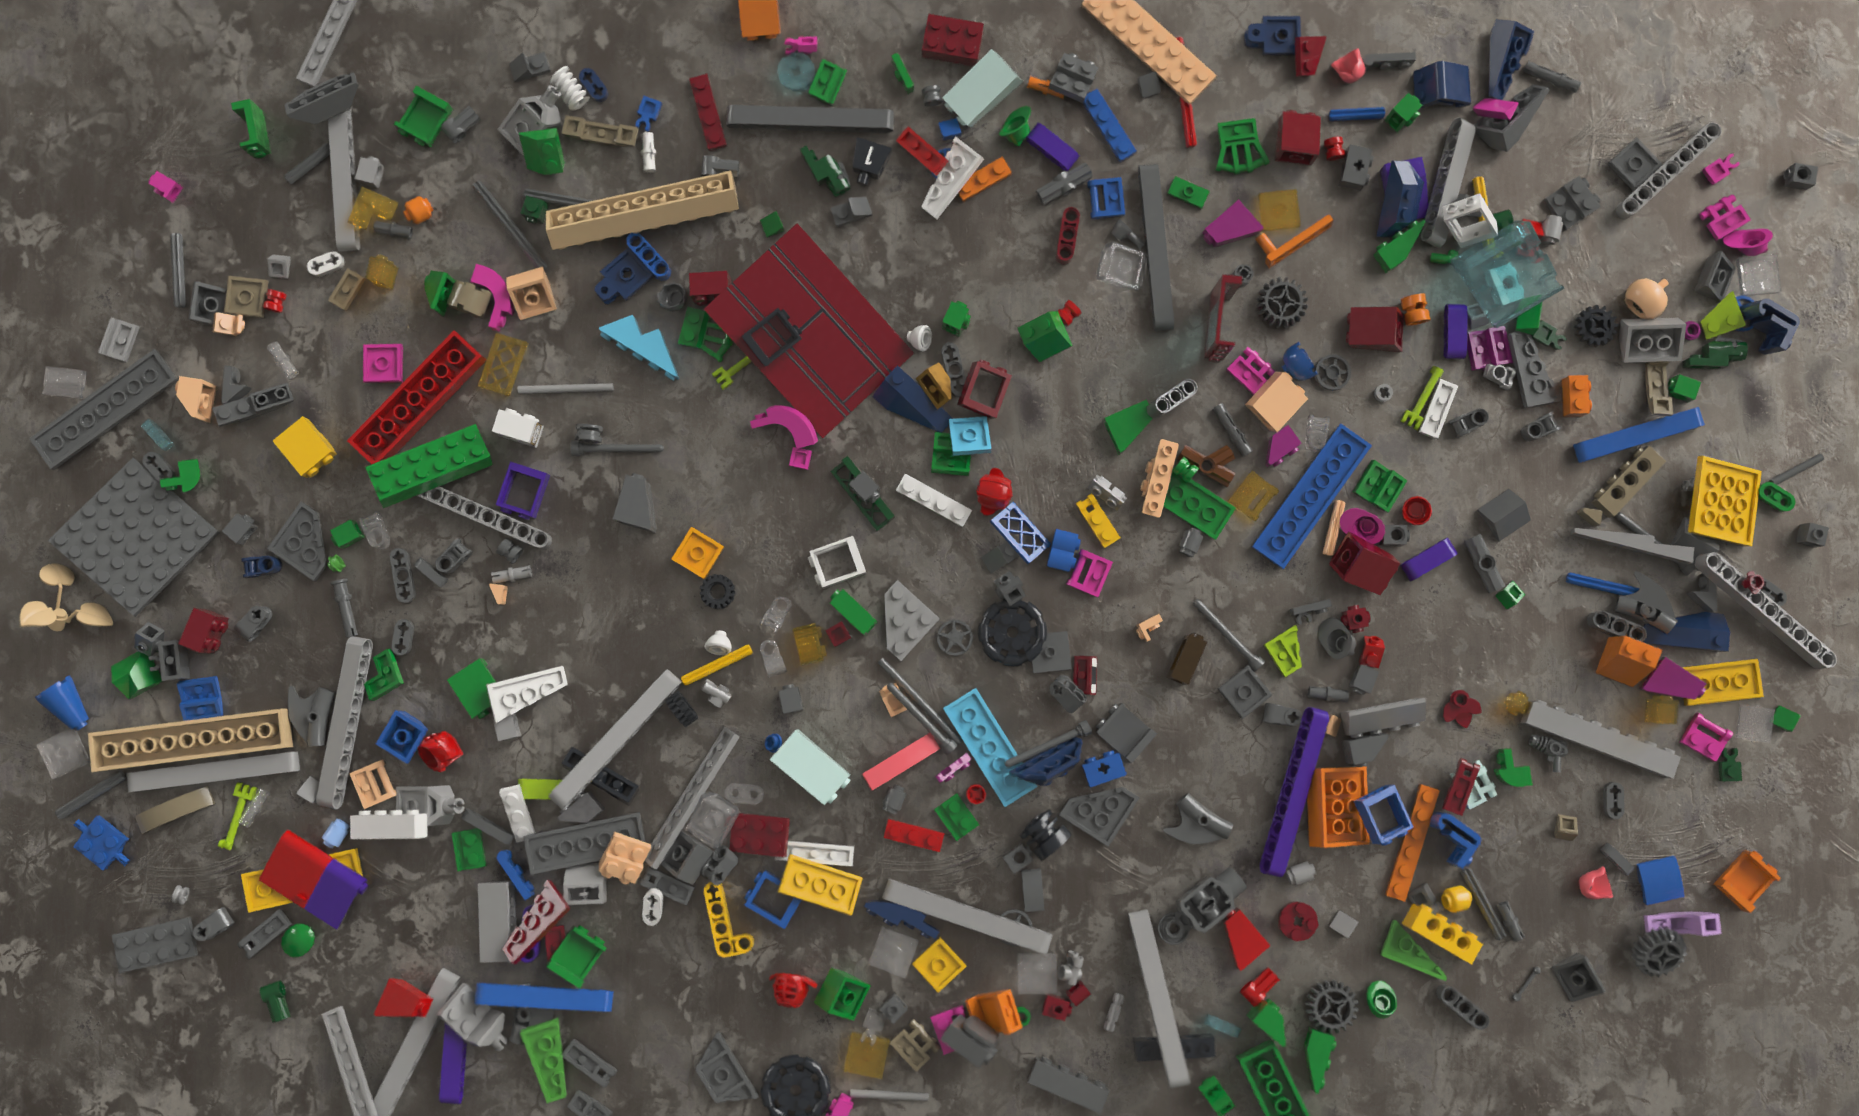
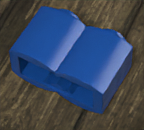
[1046,529,1081,572]

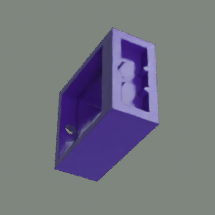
[496,461,551,520]

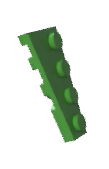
[520,1017,567,1103]

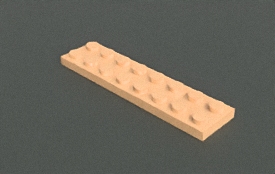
[1081,0,1217,105]

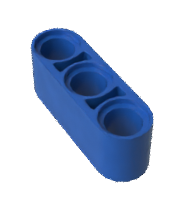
[626,233,671,281]

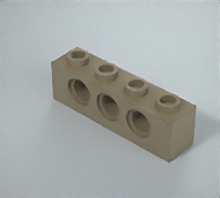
[1591,445,1666,518]

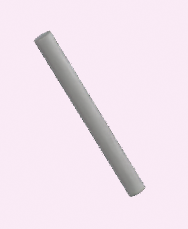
[850,1089,929,1101]

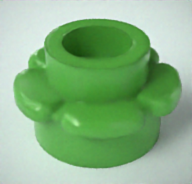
[327,555,346,573]

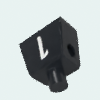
[853,137,892,186]

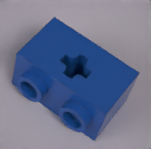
[1081,750,1127,787]

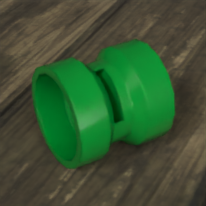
[1172,457,1199,483]

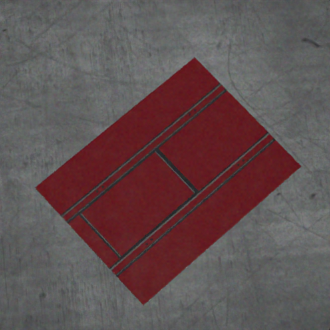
[704,223,914,438]

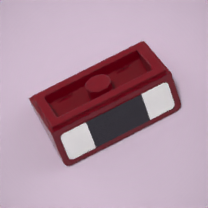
[1073,656,1097,695]

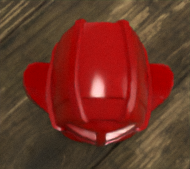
[976,467,1013,516]
[418,731,464,773]
[769,973,817,1008]

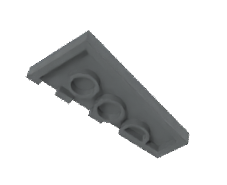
[1507,331,1562,408]

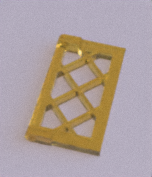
[478,333,528,397]

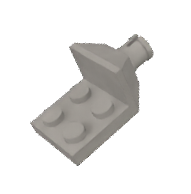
[498,85,561,156]
[396,785,465,826]
[437,983,508,1051]

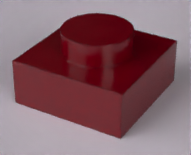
[825,621,852,647]

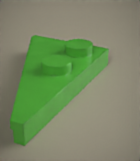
[1380,920,1447,981]

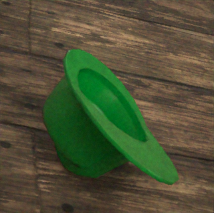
[999,106,1031,146]

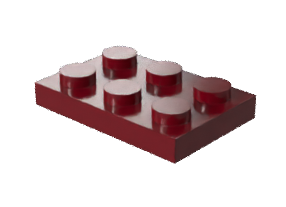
[729,812,790,858]

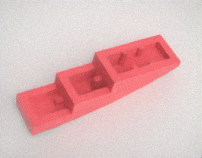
[862,733,941,791]

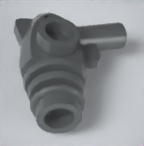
[1528,734,1568,772]

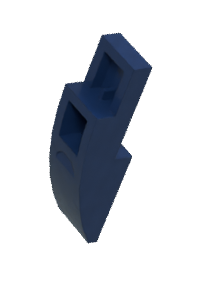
[864,900,939,939]

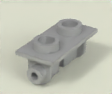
[1087,475,1127,511]

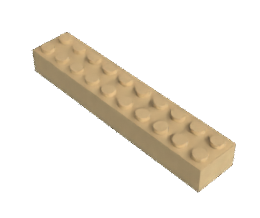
[546,171,739,250]
[88,709,293,772]

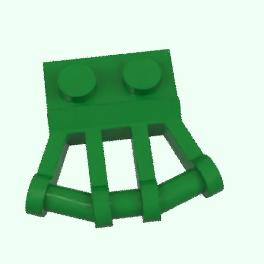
[1215,118,1270,175]
[678,307,733,363]

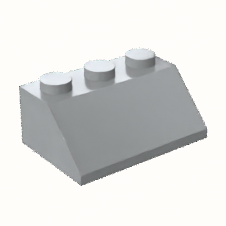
[1619,318,1686,363]

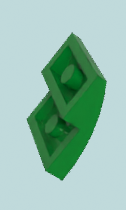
[931,432,971,476]
[1353,460,1408,513]

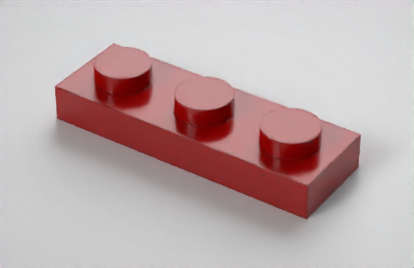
[896,127,949,176]
[884,819,945,852]

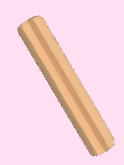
[1323,500,1345,556]

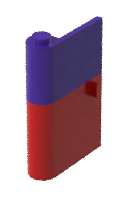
[259,830,368,930]

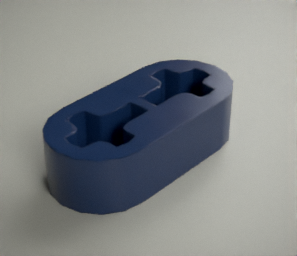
[579,68,608,102]

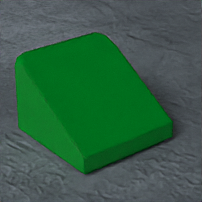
[760,211,784,238]
[1495,580,1525,609]
[1769,705,1801,732]

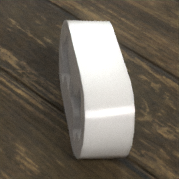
[307,251,345,277]
[642,888,663,926]

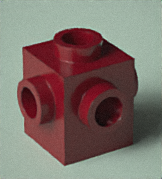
[1341,605,1371,633]

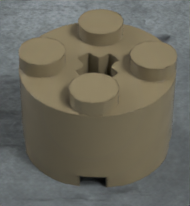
[446,280,492,319]

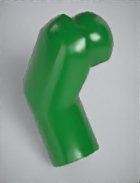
[1430,250,1459,264]

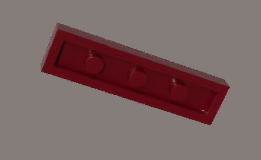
[689,74,727,151]

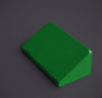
[1515,297,1543,335]

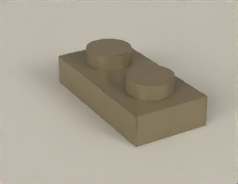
[328,268,366,311]

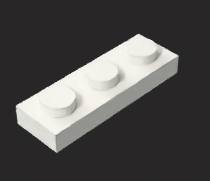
[1418,379,1458,439]
[500,784,536,843]

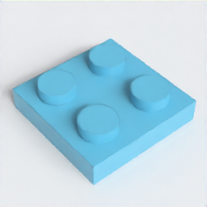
[949,416,991,456]

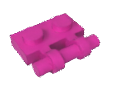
[1699,195,1751,241]
[1226,347,1275,395]

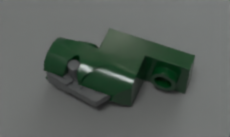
[800,146,851,197]
[1683,336,1748,370]

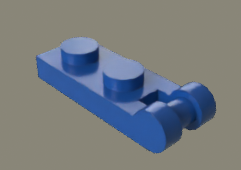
[497,850,535,900]

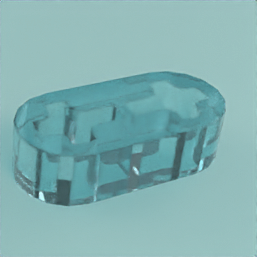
[141,418,174,451]
[1204,1013,1242,1038]

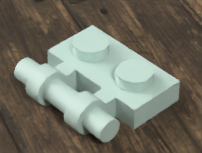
[1450,760,1497,809]

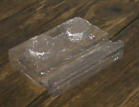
[42,367,87,399]

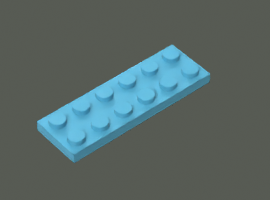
[943,688,1037,807]

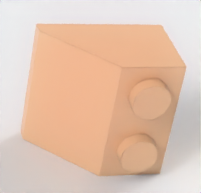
[506,267,557,320]
[175,376,217,423]

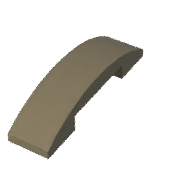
[562,115,639,147]
[1645,361,1673,416]
[135,786,215,834]

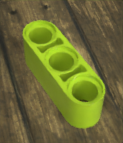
[518,779,562,800]

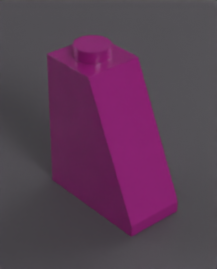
[1202,200,1264,248]
[1639,657,1707,700]

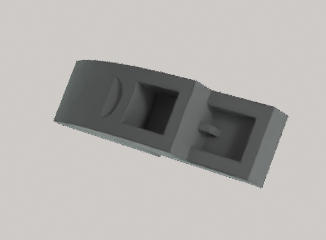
[213,383,294,427]

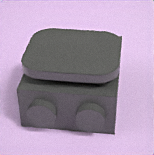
[940,1014,999,1068]

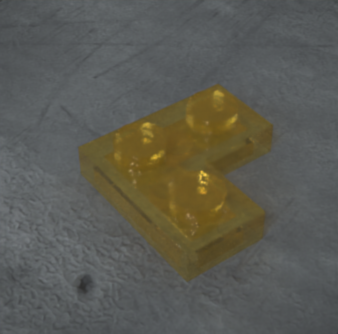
[348,187,399,230]

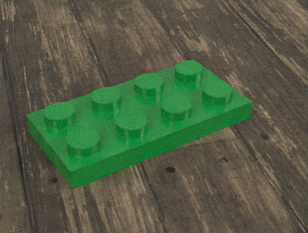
[1163,468,1236,540]

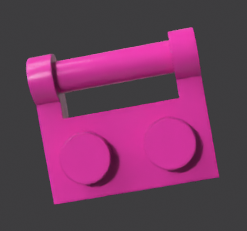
[1066,549,1113,598]
[1680,712,1733,762]
[930,1005,966,1055]

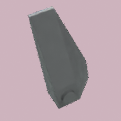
[1474,85,1549,152]

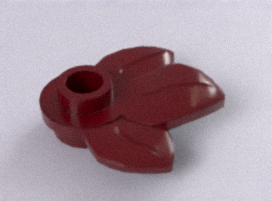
[1443,690,1482,728]

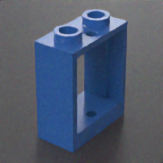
[1354,785,1414,846]
[744,870,801,929]

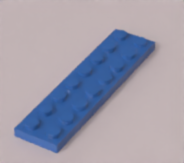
[1252,423,1372,569]

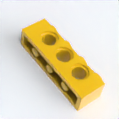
[1402,903,1483,965]

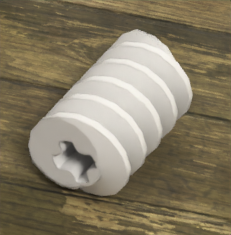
[550,66,590,110]

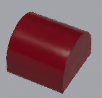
[1066,980,1091,1007]

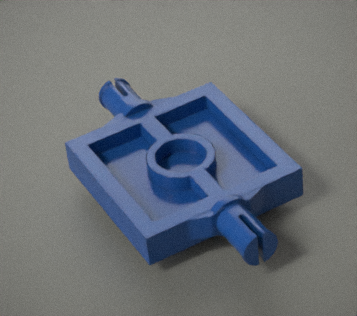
[73,815,130,870]

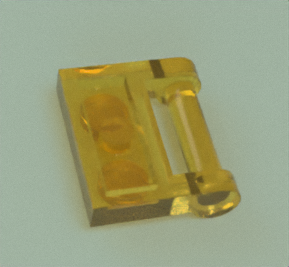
[1228,471,1279,522]

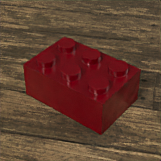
[922,14,984,67]

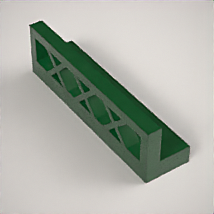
[830,456,895,531]

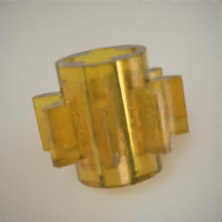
[1505,690,1530,716]

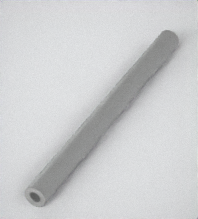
[518,383,614,394]

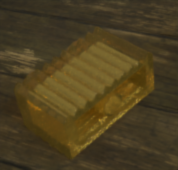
[365,254,398,290]
[792,623,827,666]
[1644,695,1679,724]

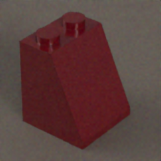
[1274,110,1321,166]
[1346,307,1404,352]
[1329,532,1400,596]

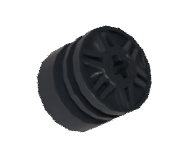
[1019,809,1072,861]

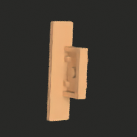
[1141,439,1179,518]

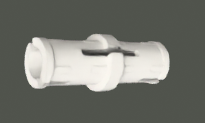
[641,132,656,173]

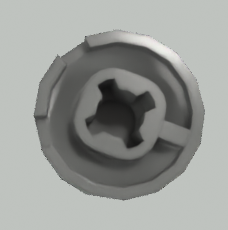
[575,424,603,443]

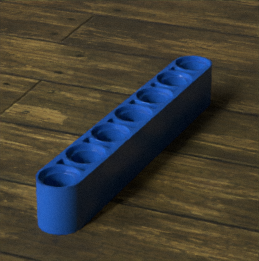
[1573,407,1705,463]
[474,983,614,1012]

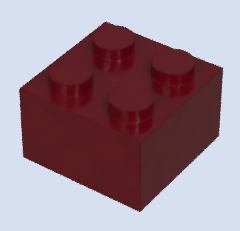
[689,271,731,306]
[178,608,229,654]

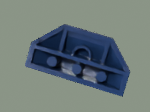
[1377,160,1424,237]
[1009,737,1083,786]

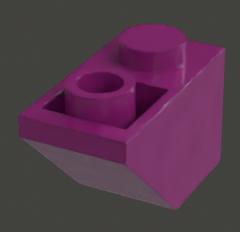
[1265,425,1302,468]

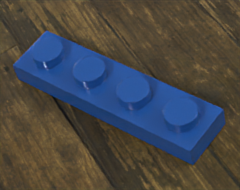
[1083,88,1137,162]

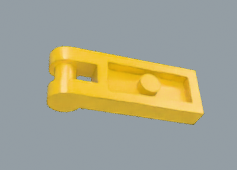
[1075,493,1120,549]

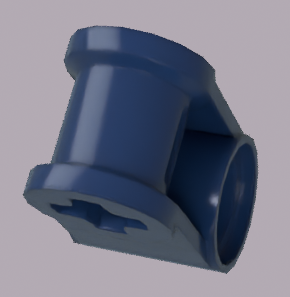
[241,556,282,578]

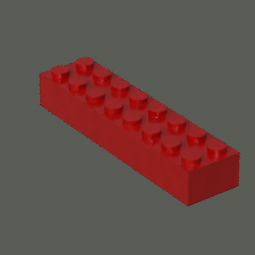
[347,330,486,464]

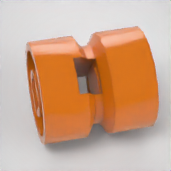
[1400,293,1431,326]

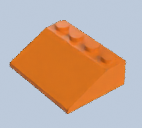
[1307,766,1370,848]

